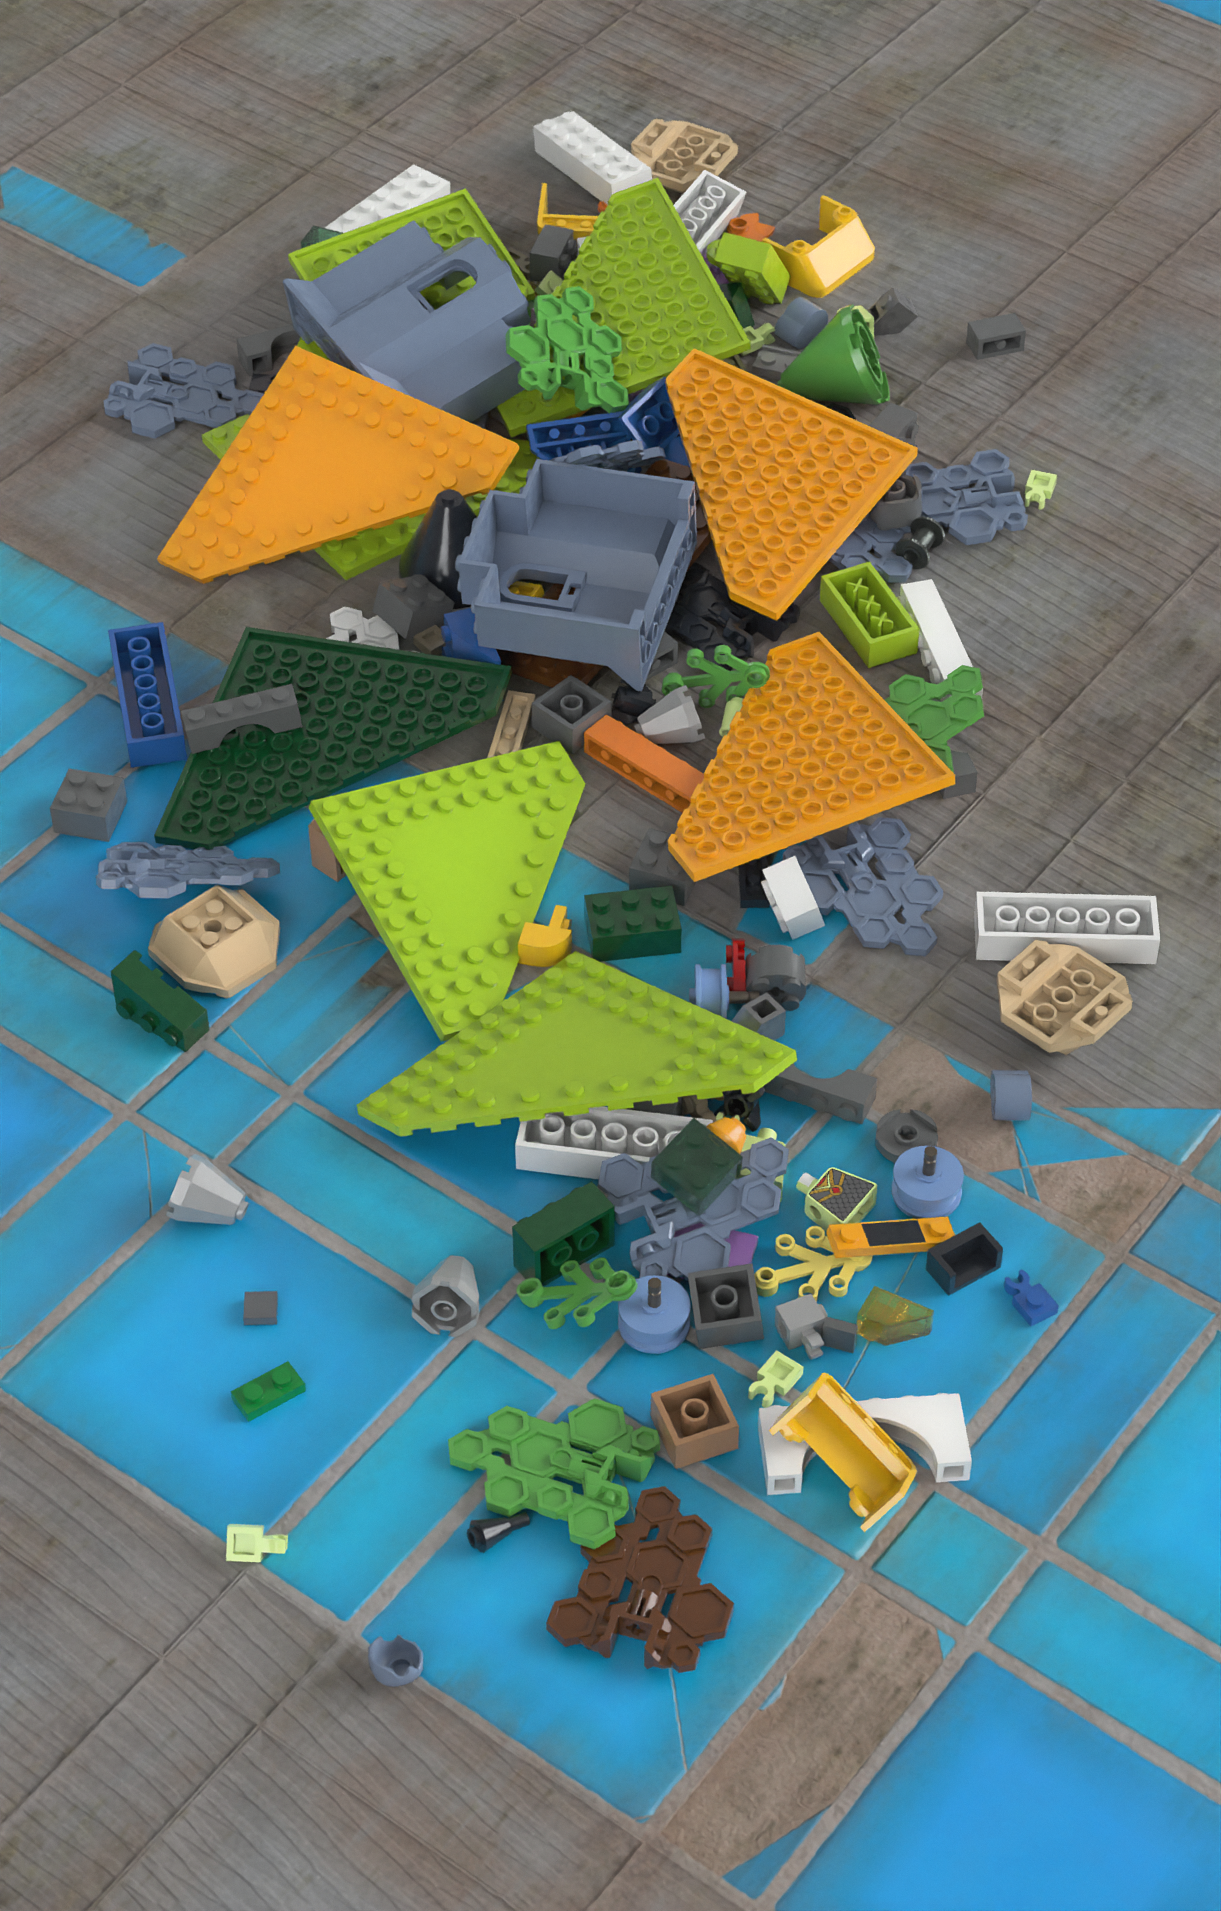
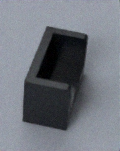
[926,1222,1003,1296]

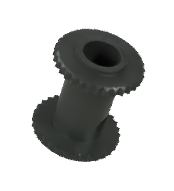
[895,516,945,570]

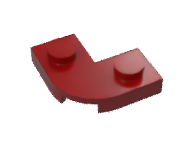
[726,938,746,991]

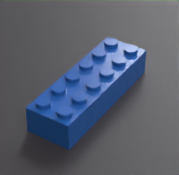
[108,622,187,768]

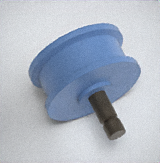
[689,964,759,1018]
[892,1146,964,1219]
[618,1275,691,1354]

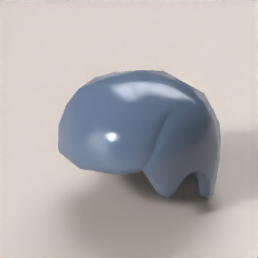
[368,1635,423,1687]

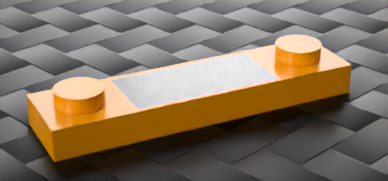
[826,1216,955,1258]

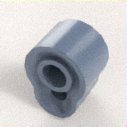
[775,297,828,349]
[990,1070,1032,1121]

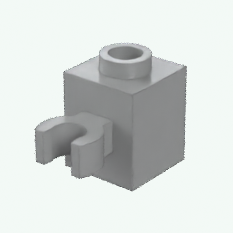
[775,1294,828,1359]

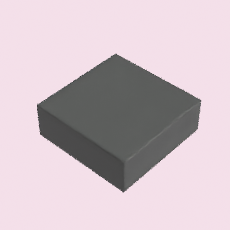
[243,1291,278,1325]
[822,1317,858,1353]

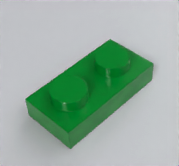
[231,1361,306,1422]

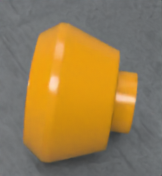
[705,1117,746,1159]

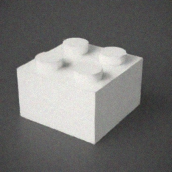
[761,856,825,940]

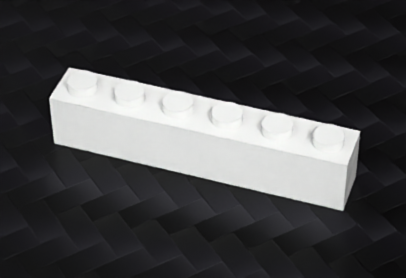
[897,579,983,702]

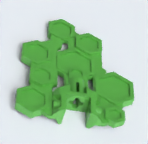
[505,286,629,413]
[885,665,984,773]
[448,1398,660,1549]

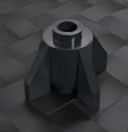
[611,678,656,725]
[714,1087,765,1132]

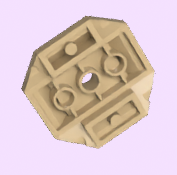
[631,119,738,194]
[148,884,280,998]
[997,940,1133,1055]

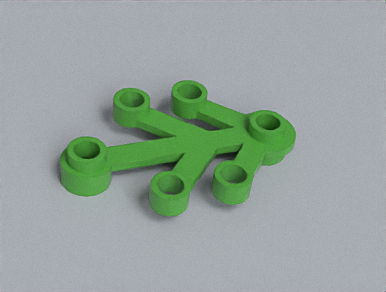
[662,645,770,708]
[516,1258,637,1329]

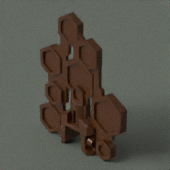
[546,1486,734,1673]

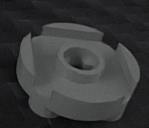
[875,1109,938,1163]

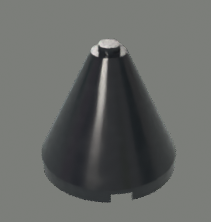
[399,489,478,609]

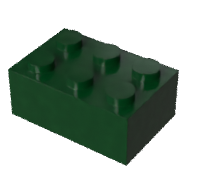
[584,886,682,962]
[512,1181,615,1287]

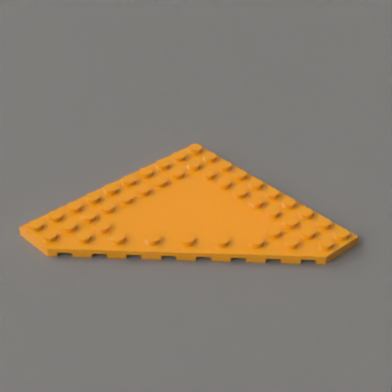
[157,346,520,584]
[666,348,918,621]
[667,632,955,882]

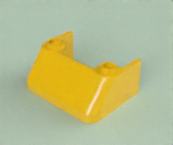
[537,183,598,247]
[763,195,875,298]
[769,1373,917,1532]

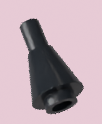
[467,1512,530,1553]

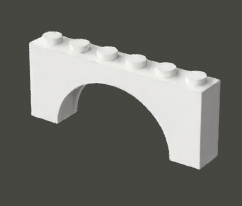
[758,1393,972,1495]

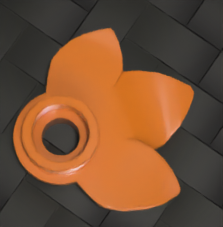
[727,213,775,242]

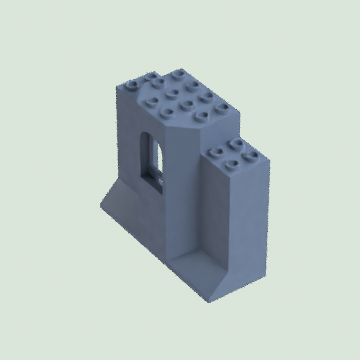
[283,220,531,423]
[455,459,697,691]

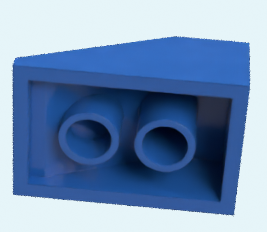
[618,377,680,450]
[441,608,503,701]

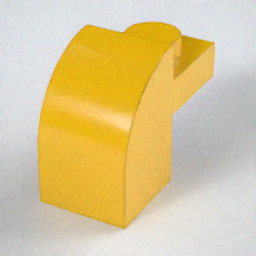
[518,905,572,967]

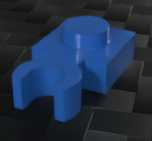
[1004,1270,1059,1326]

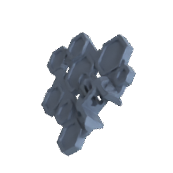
[103,343,264,439]
[549,440,666,472]
[901,449,1028,545]
[829,513,913,582]
[783,817,943,956]
[96,842,280,899]
[598,1126,789,1282]

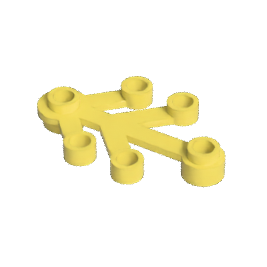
[754,1226,873,1302]

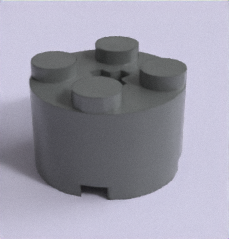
[869,471,922,531]
[745,945,806,1011]

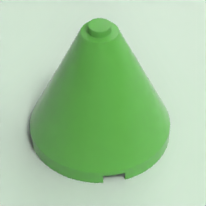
[778,304,890,405]

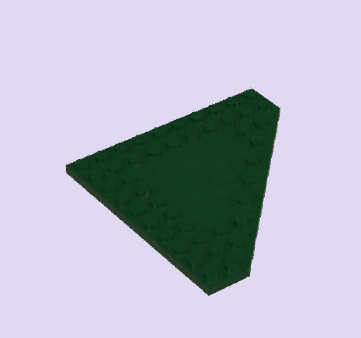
[154,627,512,850]

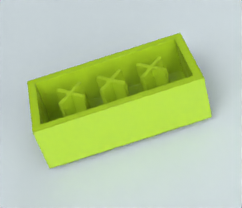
[714,232,791,305]
[820,561,919,668]

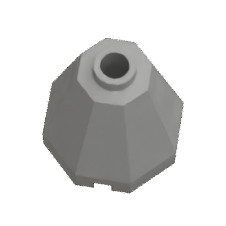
[634,685,705,744]
[166,1154,249,1225]
[412,1255,479,1337]

